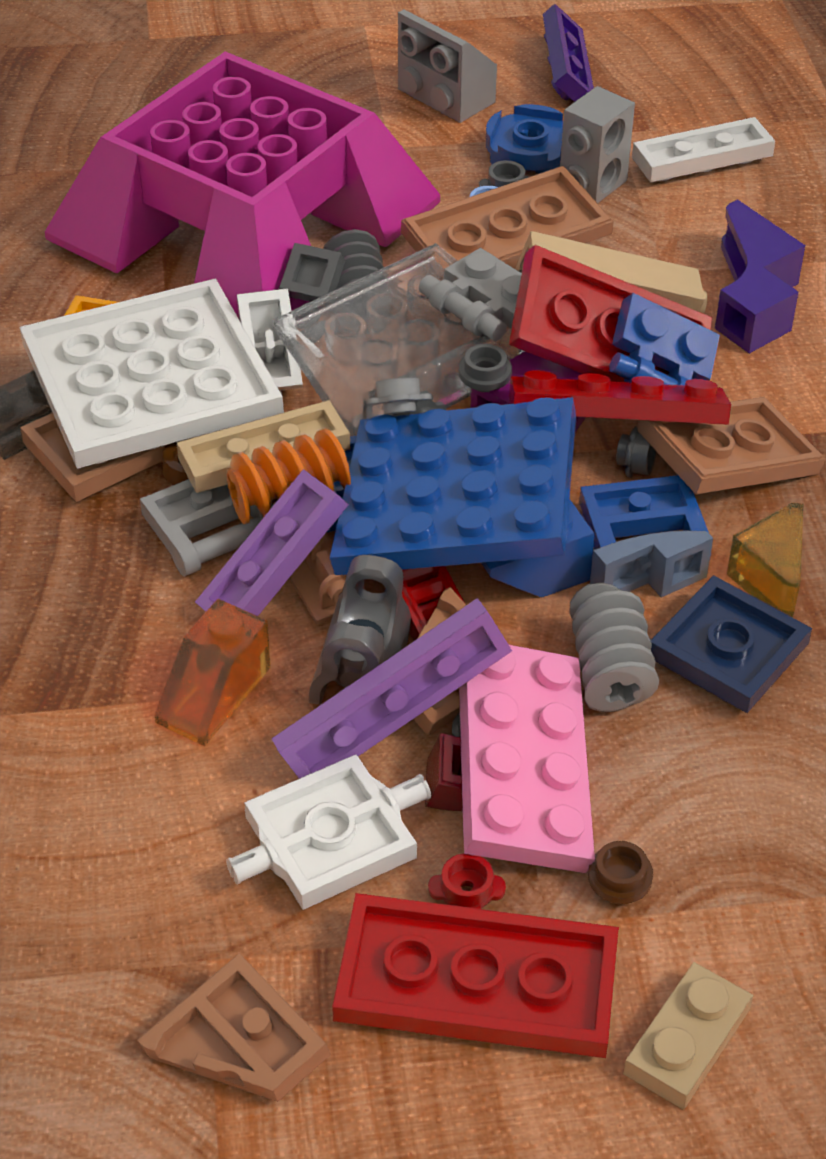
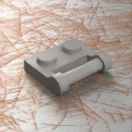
[140,479,273,577]

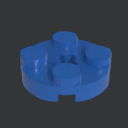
[486,104,563,174]

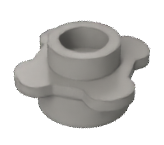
[366,378,432,414]

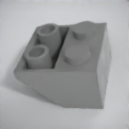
[398,9,497,123]

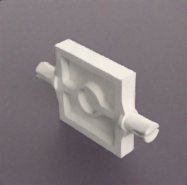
[226,755,431,910]

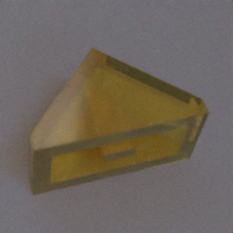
[727,503,804,618]

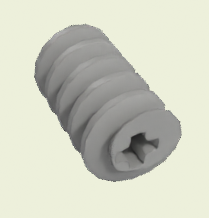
[569,583,659,712]

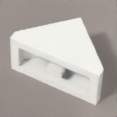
[237,289,303,391]

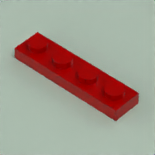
[509,370,731,425]

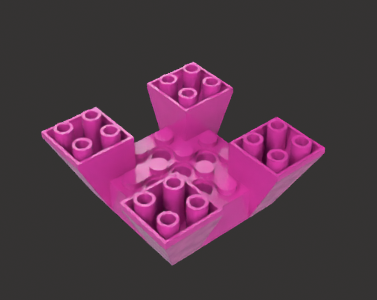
[45,51,440,319]

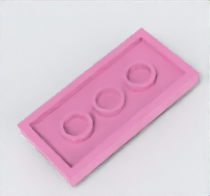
[459,645,595,873]

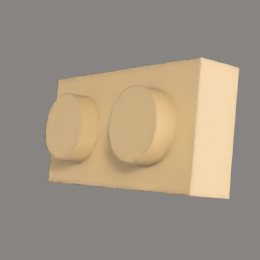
[623,962,753,1110]

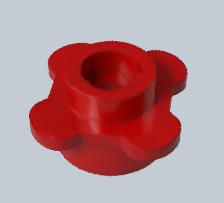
[428,853,506,909]

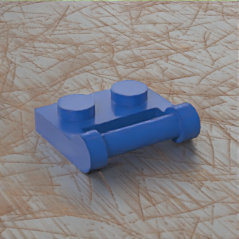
[579,475,711,557]

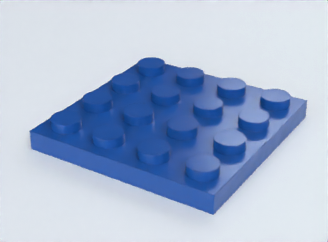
[330,397,576,575]

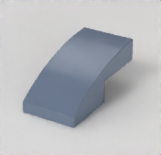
[590,531,713,598]

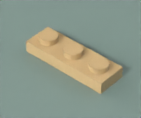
[177,400,350,493]

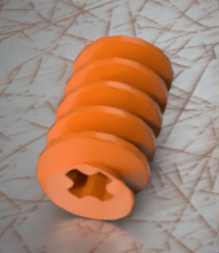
[227,428,351,525]

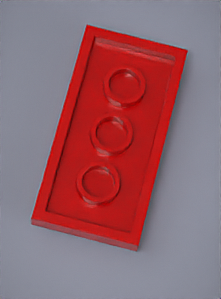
[509,245,713,382]
[332,893,619,1058]

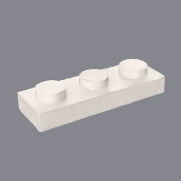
[632,117,775,182]

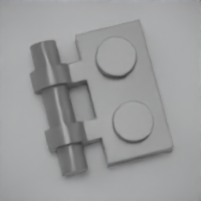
[419,248,522,341]

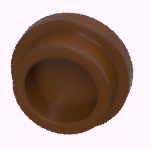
[588,841,653,904]

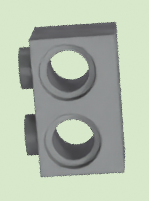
[560,86,635,203]

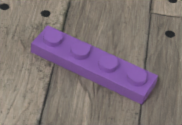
[272,598,512,779]

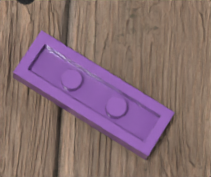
[195,469,349,639]

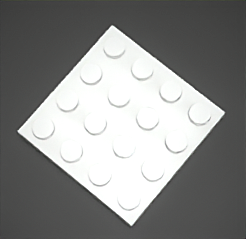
[20,278,284,469]

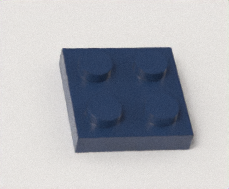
[651,575,812,713]

